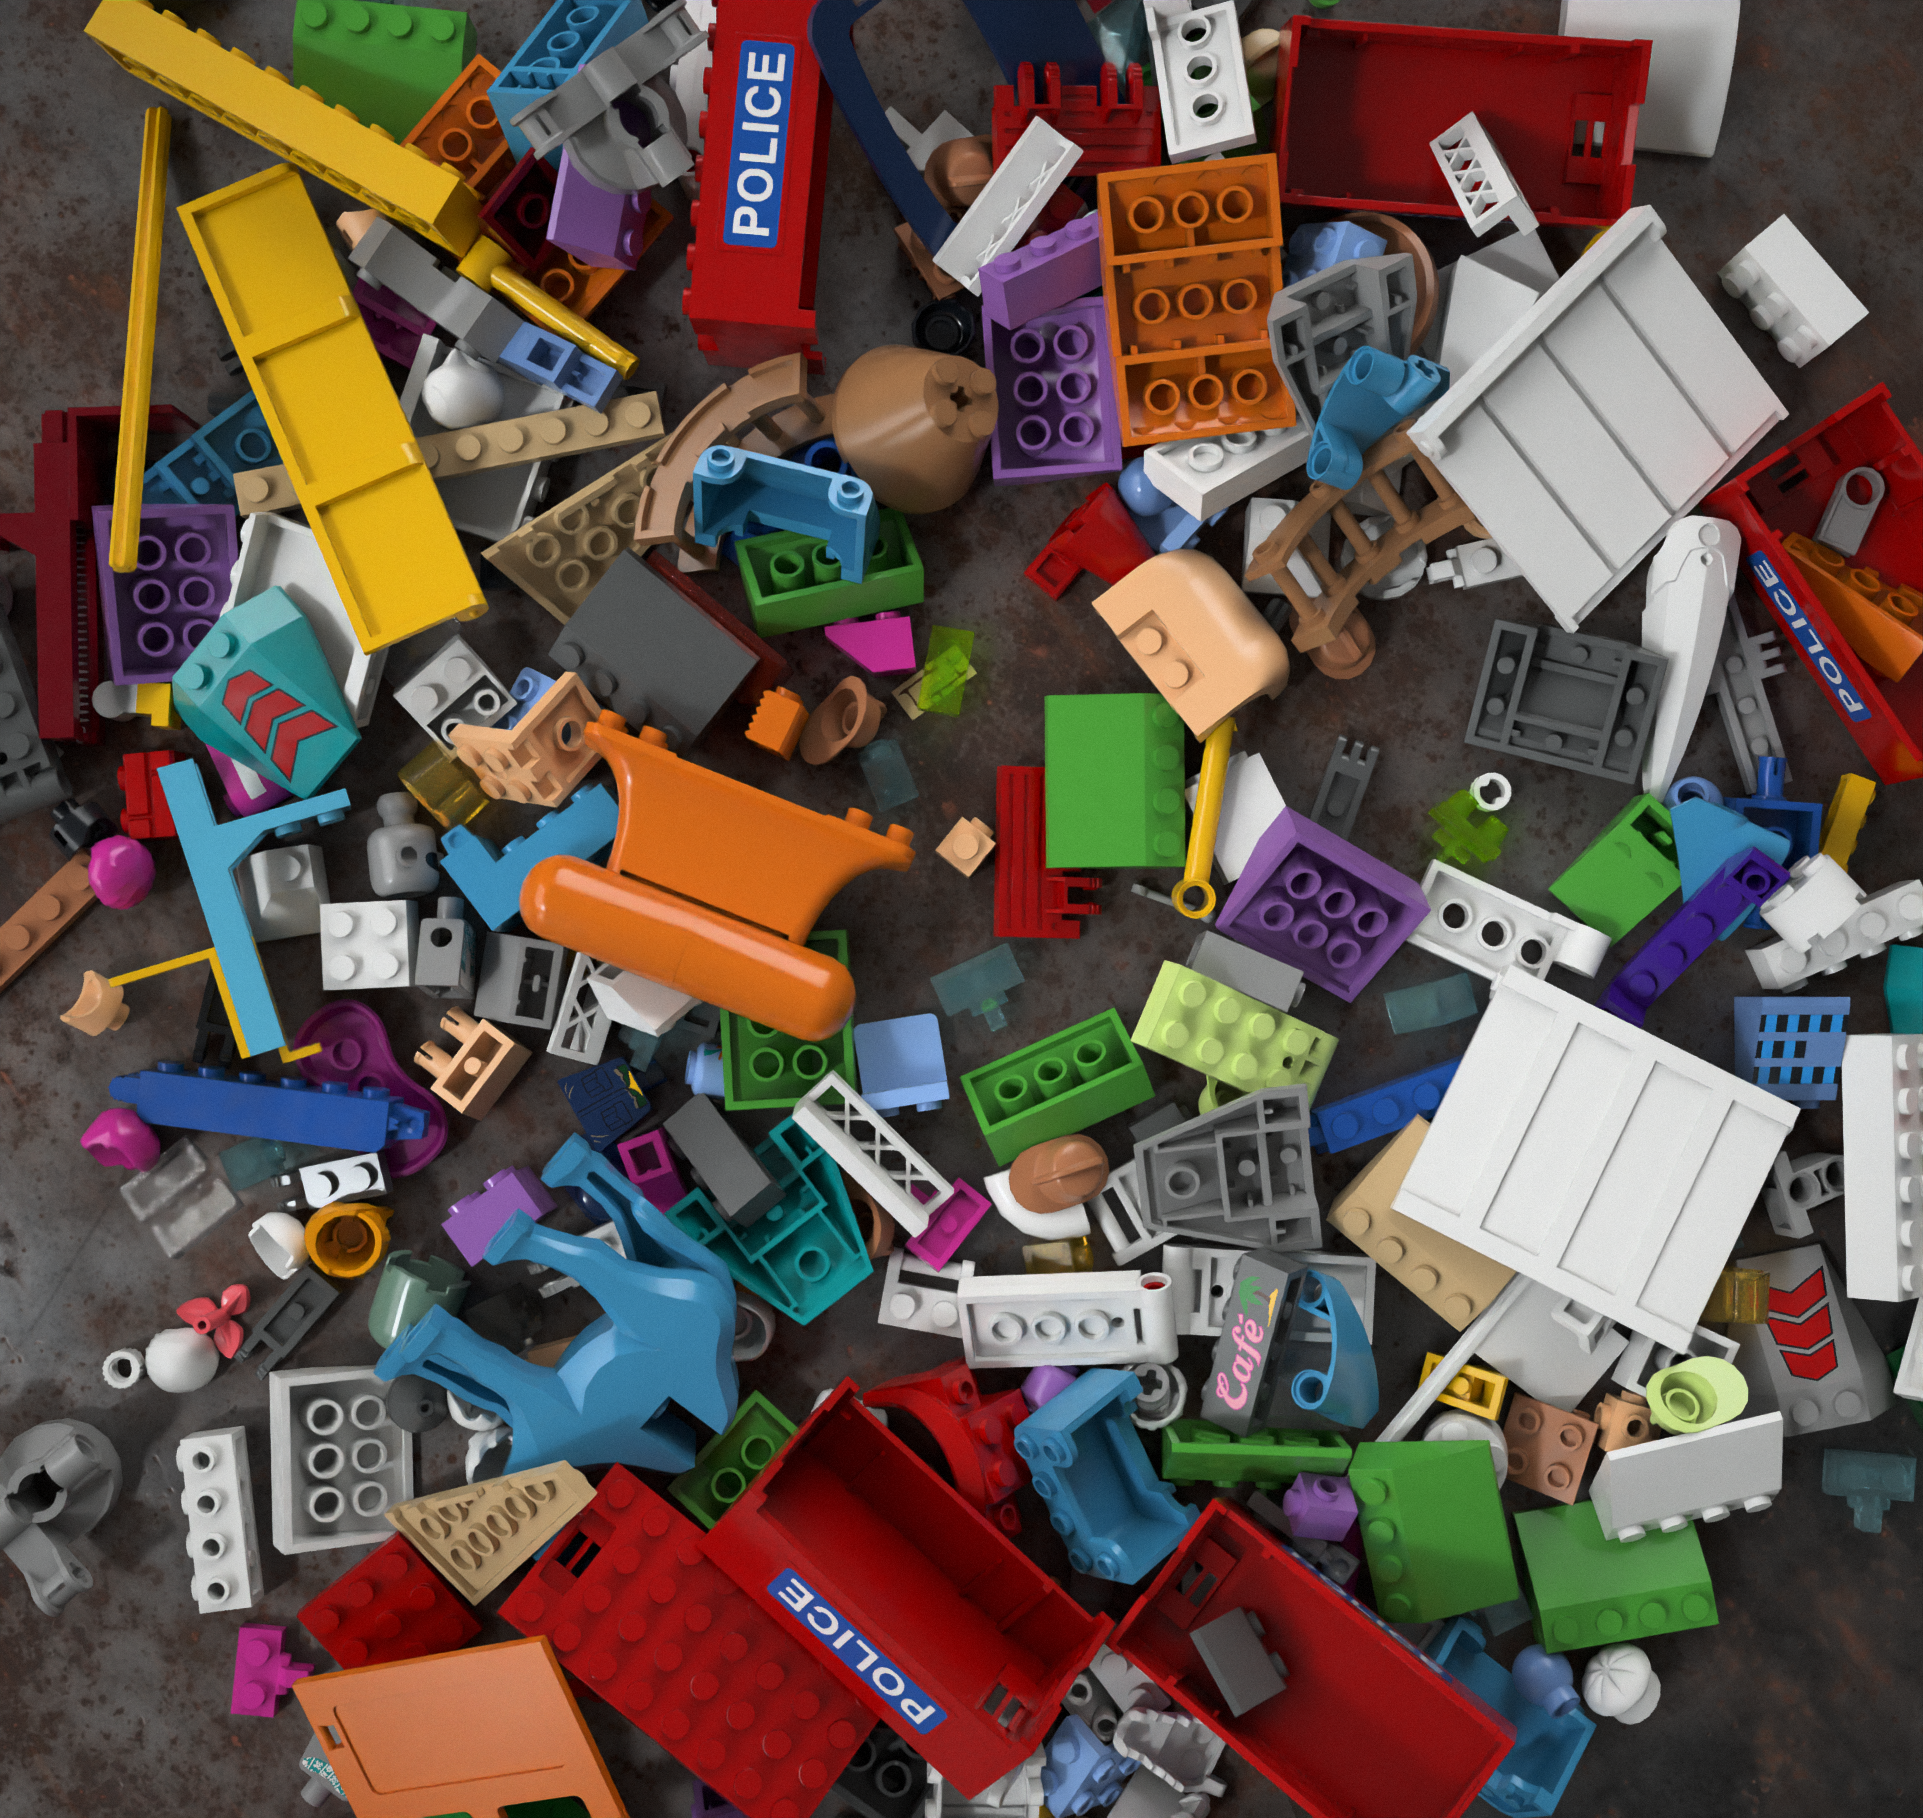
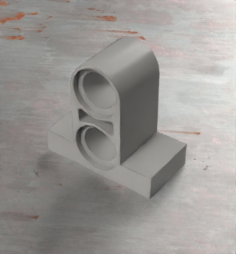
[1760,1150,1845,1239]

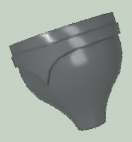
[386,1374,449,1433]

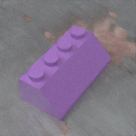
[546,64,651,271]

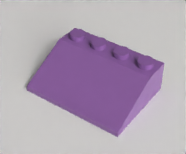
[981,296,1123,486]
[91,504,239,686]
[1215,806,1431,1003]

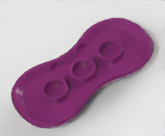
[293,999,448,1178]

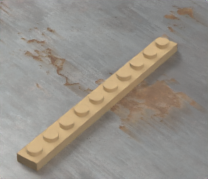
[233,391,666,519]

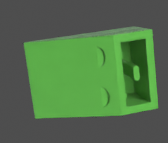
[1548,793,1681,947]

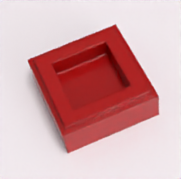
[1023,544,1083,602]

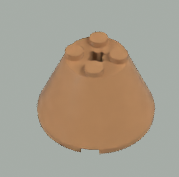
[832,344,998,514]

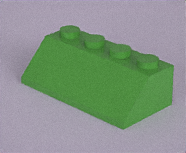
[735,508,924,639]
[959,1008,1156,1167]

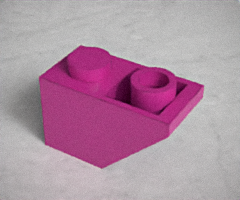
[825,611,917,678]
[617,1127,689,1216]

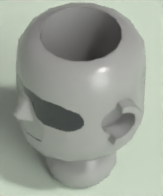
[367,792,444,899]

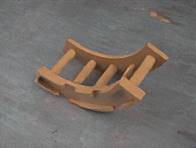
[634,352,834,576]
[1245,418,1477,653]

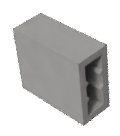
[1185,930,1306,1013]

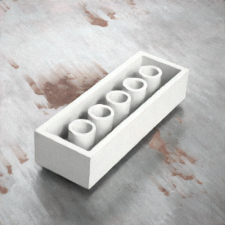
[1842,1033,1923,1302]

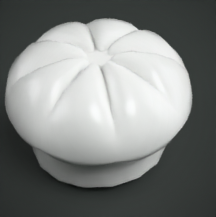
[1582,1643,1661,1725]

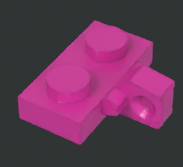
[905,1177,992,1273]
[231,1622,315,1718]

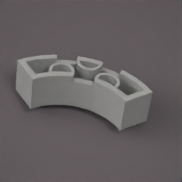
[348,216,524,364]

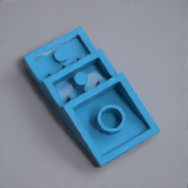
[142,390,284,517]

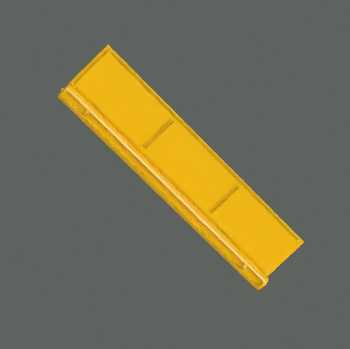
[176,162,489,656]

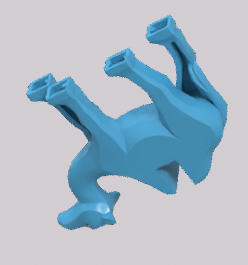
[373,1132,739,1578]

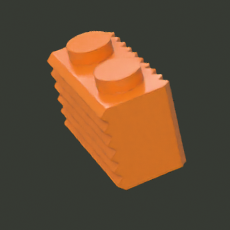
[745,686,810,761]

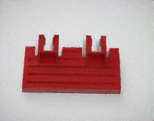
[991,62,1161,177]
[993,765,1102,939]

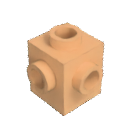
[1593,1389,1661,1452]

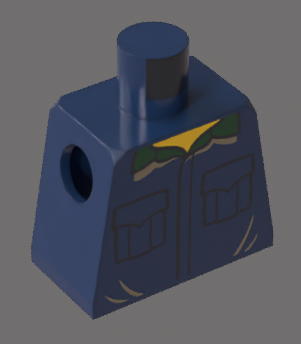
[557,1056,668,1152]

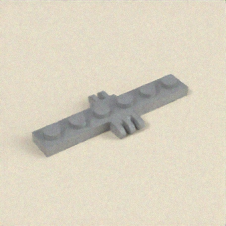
[1705,592,1793,794]

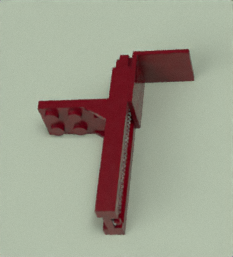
[0,404,199,747]

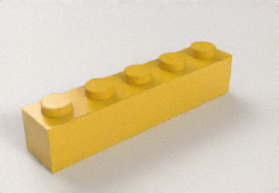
[1818,773,1877,873]

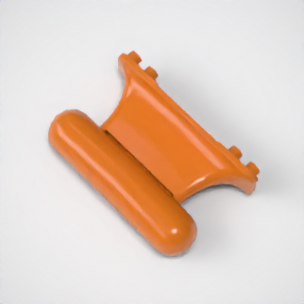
[518,709,916,1042]

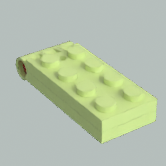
[1130,960,1340,1111]

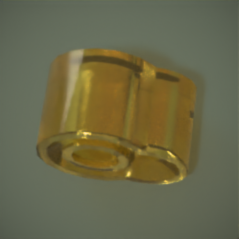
[397,740,491,831]
[1699,1265,1770,1324]

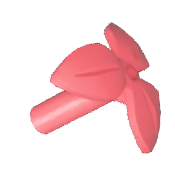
[176,1284,251,1359]

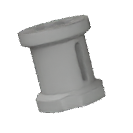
[1133,1363,1170,1411]

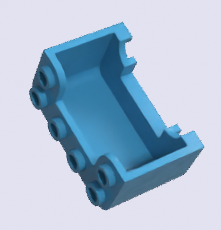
[1014,1368,1201,1585]

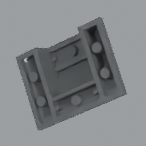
[1464,618,1669,785]

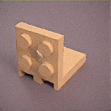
[448,671,602,808]

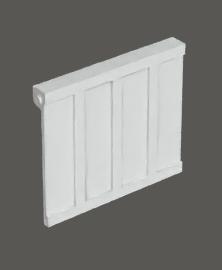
[1406,205,1789,633]
[1390,965,1801,1355]

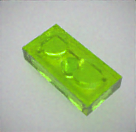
[917,625,975,718]

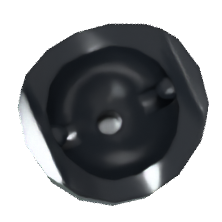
[49,798,118,861]

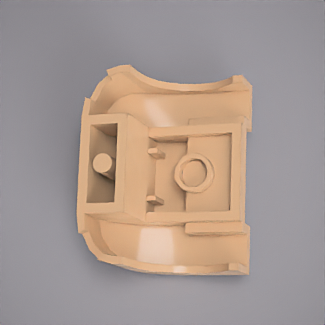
[1092,549,1290,743]

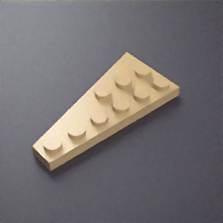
[481,432,741,625]
[384,1460,598,1606]

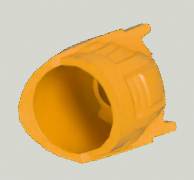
[304,1201,394,1280]

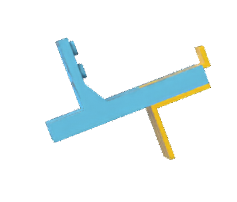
[108,759,351,1064]

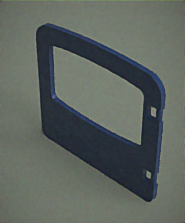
[807,0,1125,257]

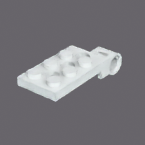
[1143,0,1257,164]
[1405,859,1612,981]

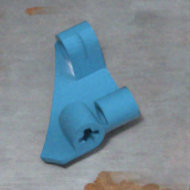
[1306,345,1450,490]
[1669,797,1790,941]
[1291,1270,1379,1429]

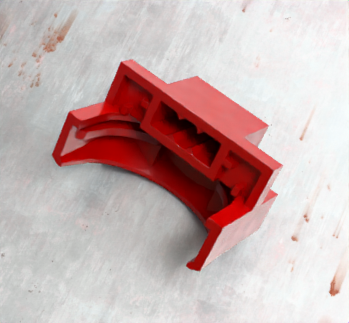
[863,1355,1033,1540]

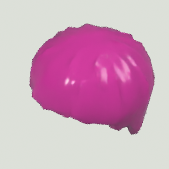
[88,835,157,910]
[80,1107,161,1173]

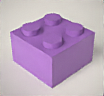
[441,1165,558,1267]

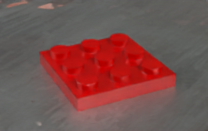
[296,1530,484,1670]

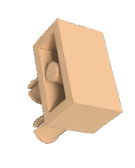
[414,1006,533,1121]

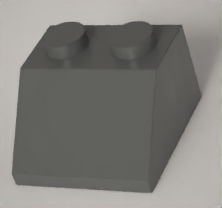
[1189,1606,1290,1718]

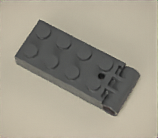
[0,603,73,825]

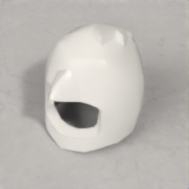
[421,348,504,431]

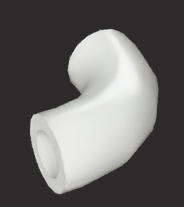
[983,1168,1091,1241]

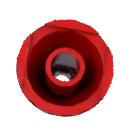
[1048,482,1157,586]

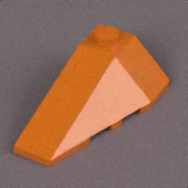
[1781,532,1923,683]

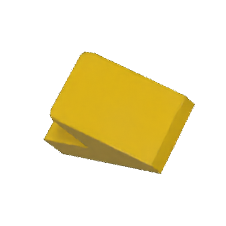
[1417,1352,1509,1421]

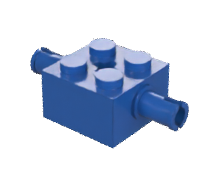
[1723,756,1823,930]

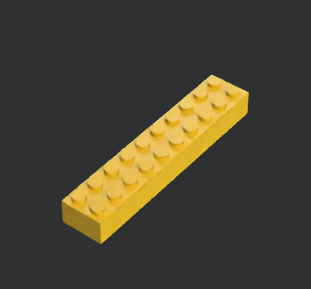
[84,0,483,259]

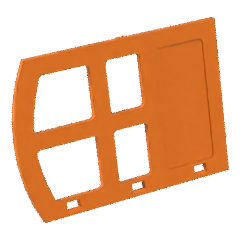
[291,1635,630,1818]

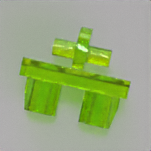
[1427,789,1509,865]

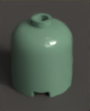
[368,1250,471,1349]

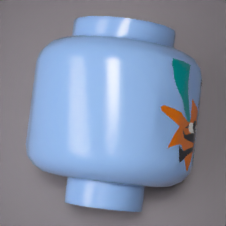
[685,1042,725,1101]

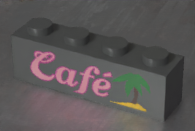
[1200,1247,1309,1438]

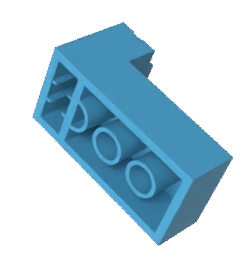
[487,0,649,173]
[440,783,619,933]

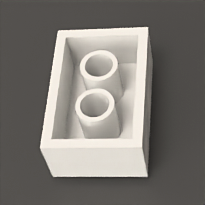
[1717,214,1869,368]

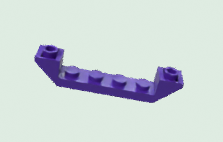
[1594,846,1791,1028]

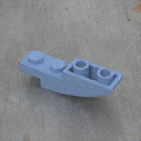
[496,322,623,414]

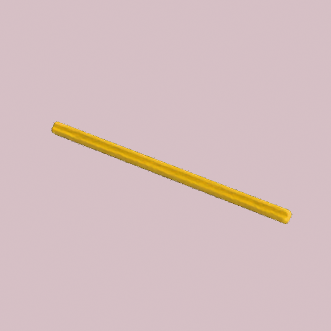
[109,106,172,573]

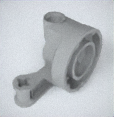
[509,0,710,195]
[0,1418,123,1617]

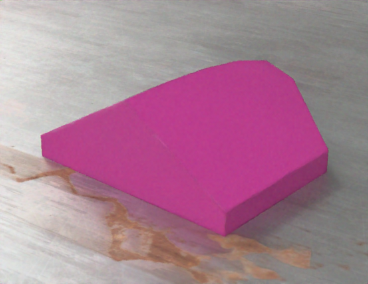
[352,278,436,370]

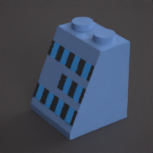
[1734,996,1850,1109]

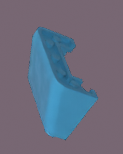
[693,445,881,584]
[1424,1617,1597,1818]

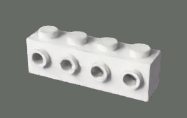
[1745,879,1923,993]
[176,1426,264,1614]

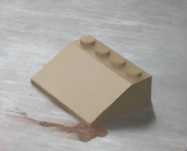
[1326,1114,1517,1332]

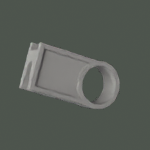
[1812,467,1885,558]

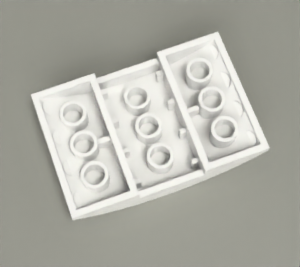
[1558,0,1741,158]

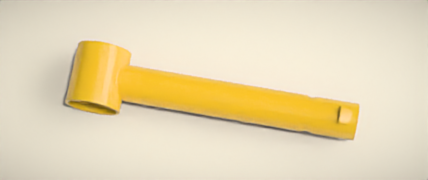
[456,235,640,380]
[1171,716,1238,919]

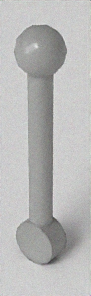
[1131,883,1216,923]

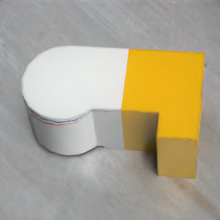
[92,681,181,730]

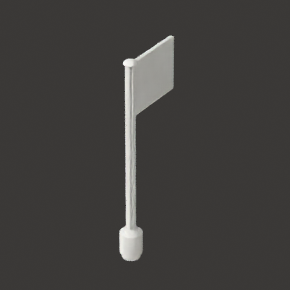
[1281,1272,1630,1564]

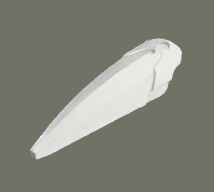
[1642,515,1741,804]

